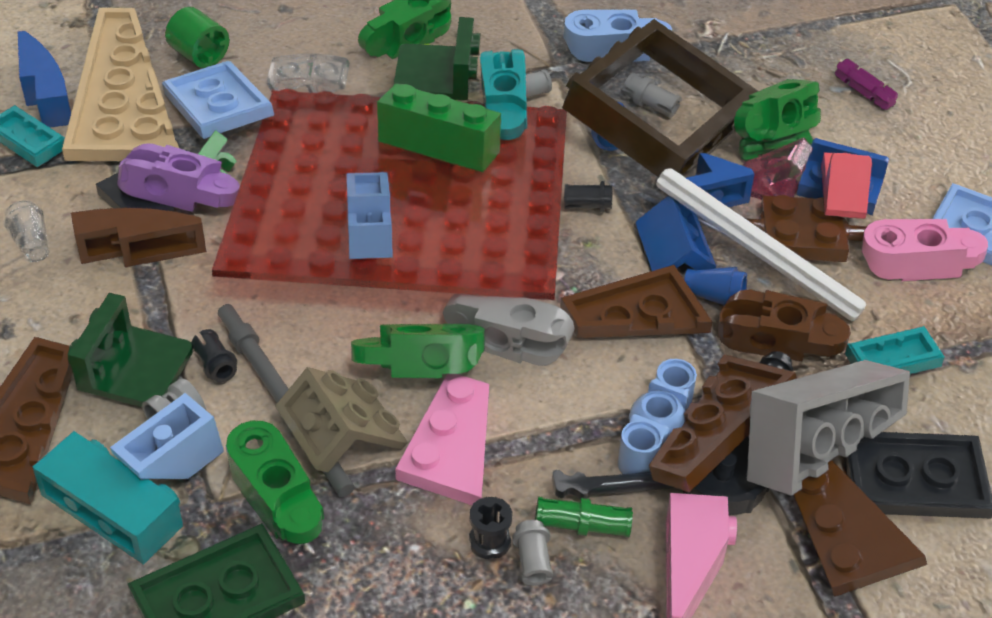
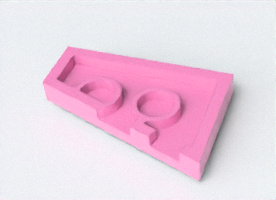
[395,374,489,505]

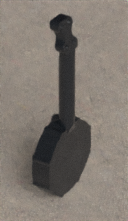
[552,437,770,515]

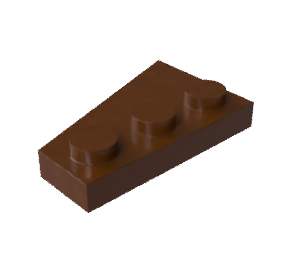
[560,265,713,338]
[793,460,927,597]

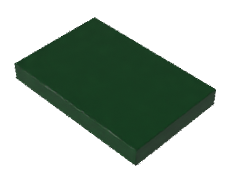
[127,523,305,618]

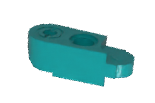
[480,49,527,140]

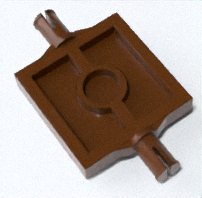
[745,195,867,262]

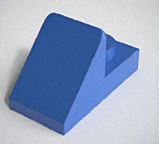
[686,153,755,215]

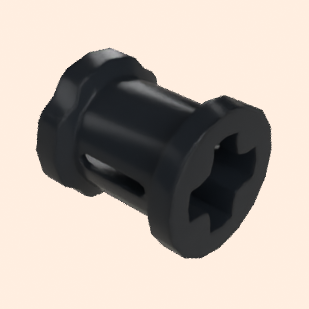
[469,497,512,559]

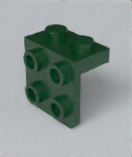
[393,17,481,100]
[68,292,193,407]

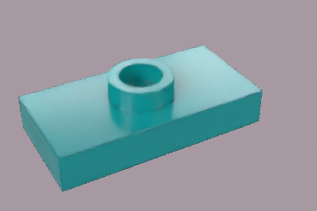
[0,105,65,167]
[845,326,945,374]

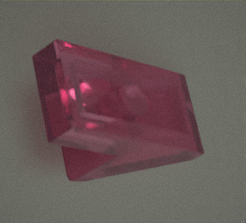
[743,138,813,200]

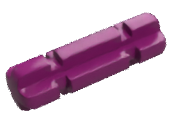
[835,59,898,110]

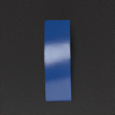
[17,31,72,127]

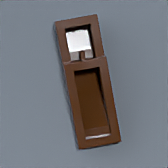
[71,208,207,268]

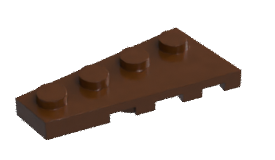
[0,337,73,505]
[649,354,797,492]

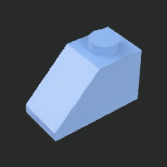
[110,393,224,479]

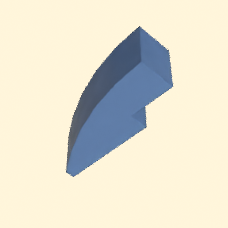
[347,172,393,259]

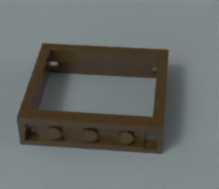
[562,19,758,178]

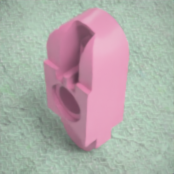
[862,219,988,281]

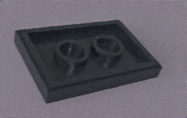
[843,432,992,519]

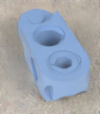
[564,10,672,62]

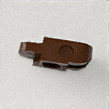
[717,289,851,362]

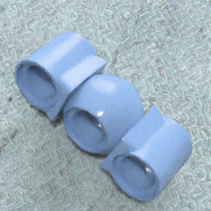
[618,358,697,474]

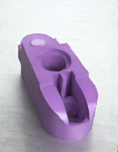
[117,144,240,212]

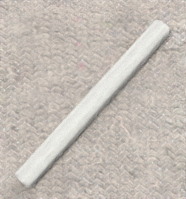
[656,168,866,321]

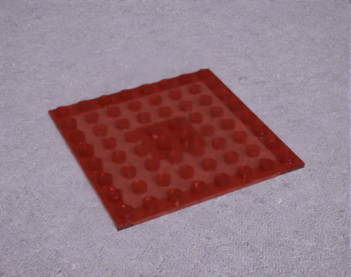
[212,89,567,300]

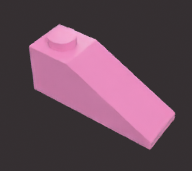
[666,493,737,618]

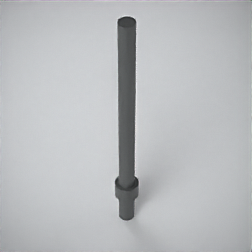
[218,304,355,497]

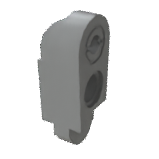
[443,289,575,366]

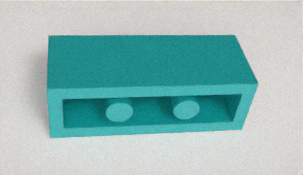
[32,431,183,565]

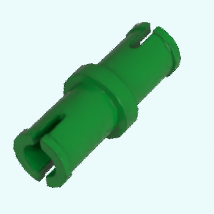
[535,496,633,538]

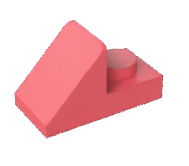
[821,152,872,219]

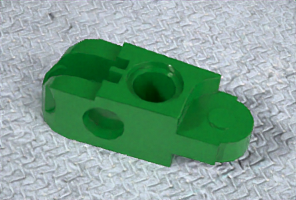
[358,0,452,59]
[734,79,821,141]
[351,324,485,378]
[226,420,324,544]

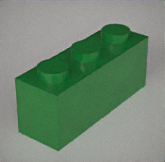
[377,84,501,172]

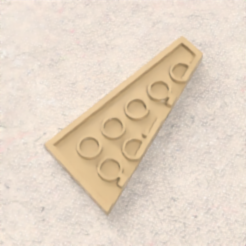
[62,8,179,161]

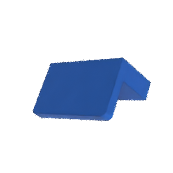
[636,195,717,271]

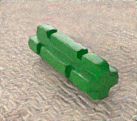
[738,130,813,161]

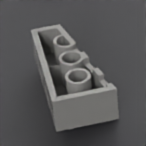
[747,360,910,496]

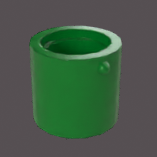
[165,7,230,68]

